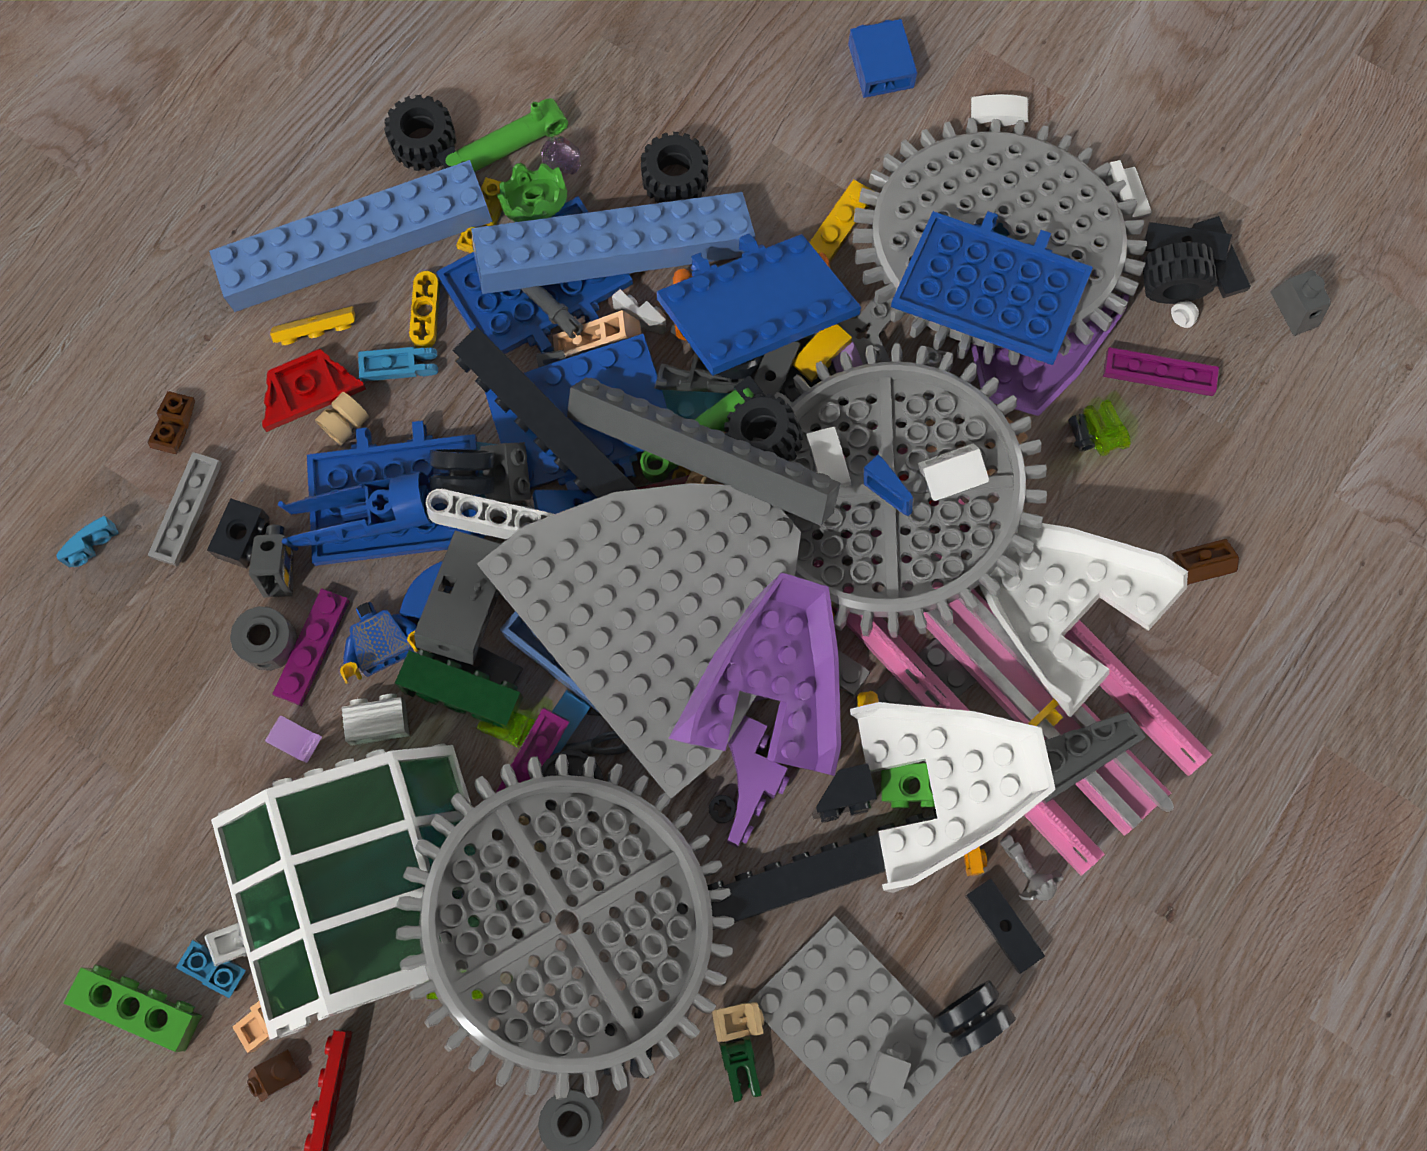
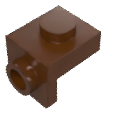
[247,1049,302,1102]

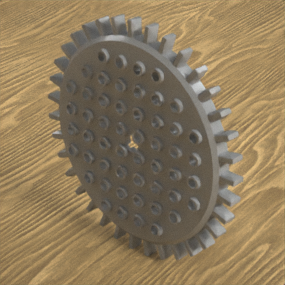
[852,118,1147,365]
[752,344,1047,638]
[396,754,734,1100]

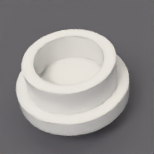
[1171,301,1199,328]

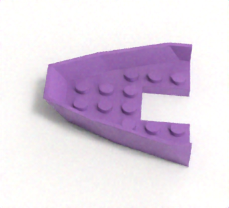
[971,293,1129,416]
[669,572,841,776]

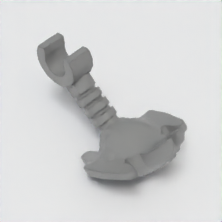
[1000,835,1064,901]

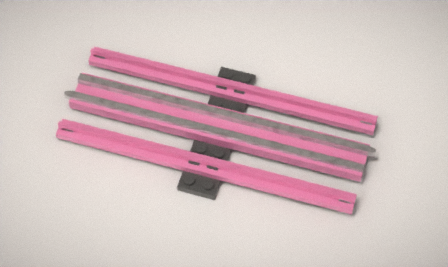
[813,425,1212,876]

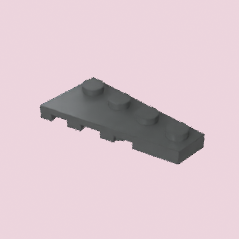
[1042,712,1146,804]

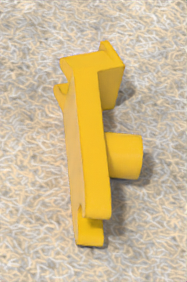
[1028,699,1063,727]

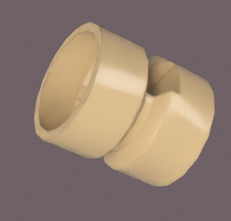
[315,392,369,445]

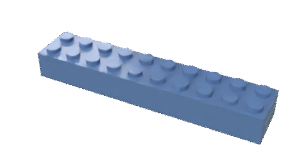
[209,160,492,312]
[471,192,755,294]

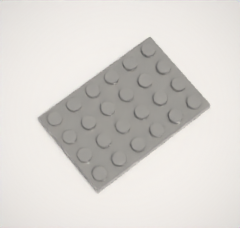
[748,915,963,1144]

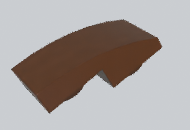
[147,391,195,455]

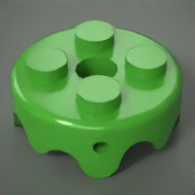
[497,163,567,222]

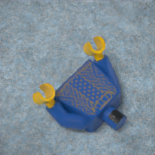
[340,602,419,684]

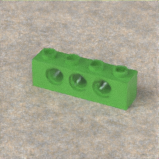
[881,763,935,808]
[63,964,202,1052]

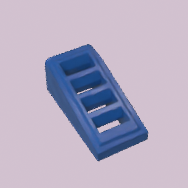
[864,455,913,517]

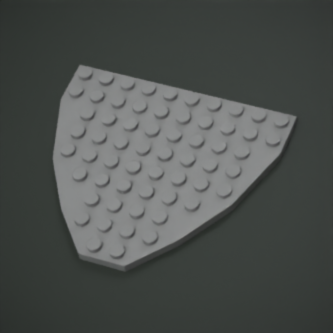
[477,483,801,799]

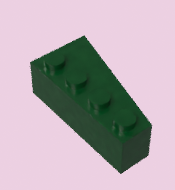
[395,649,523,731]

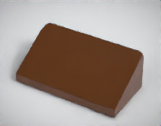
[1172,539,1239,585]

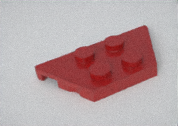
[262,349,366,432]

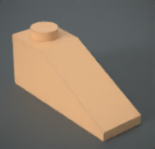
[553,310,641,359]

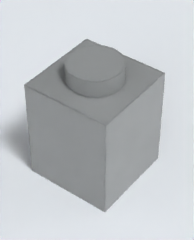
[866,1048,911,1102]

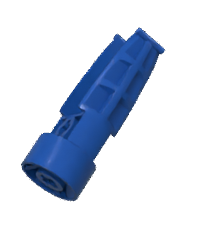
[278,471,436,551]

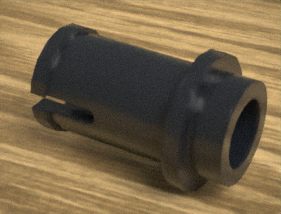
[1068,413,1096,451]

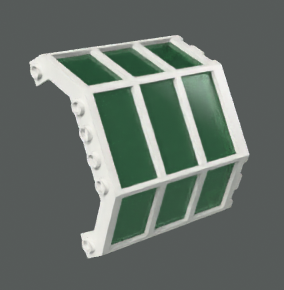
[211,743,504,1041]

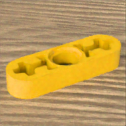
[409,271,440,348]

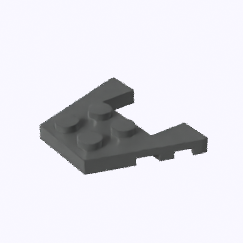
[654,322,744,393]

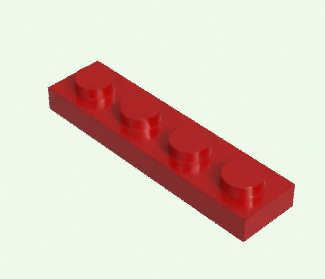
[304,1030,353,1151]

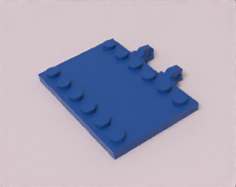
[436,196,633,354]
[891,211,1093,365]
[657,234,861,376]
[485,334,668,490]
[307,421,485,566]

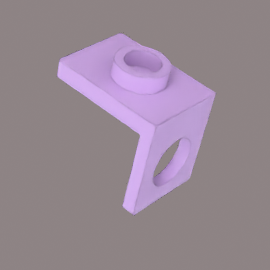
[265,716,322,763]

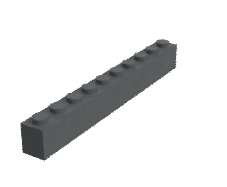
[567,377,841,526]

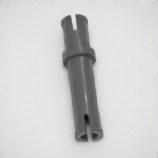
[521,286,584,339]

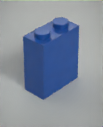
[848,19,917,98]

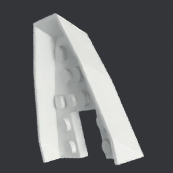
[966,523,1188,717]
[850,702,1056,893]

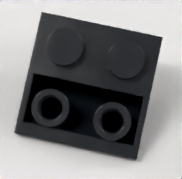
[812,763,877,823]

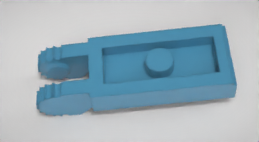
[358,347,438,382]

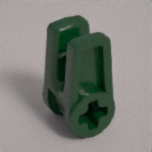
[719,1035,762,1103]

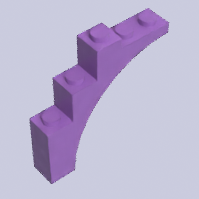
[727,715,790,848]

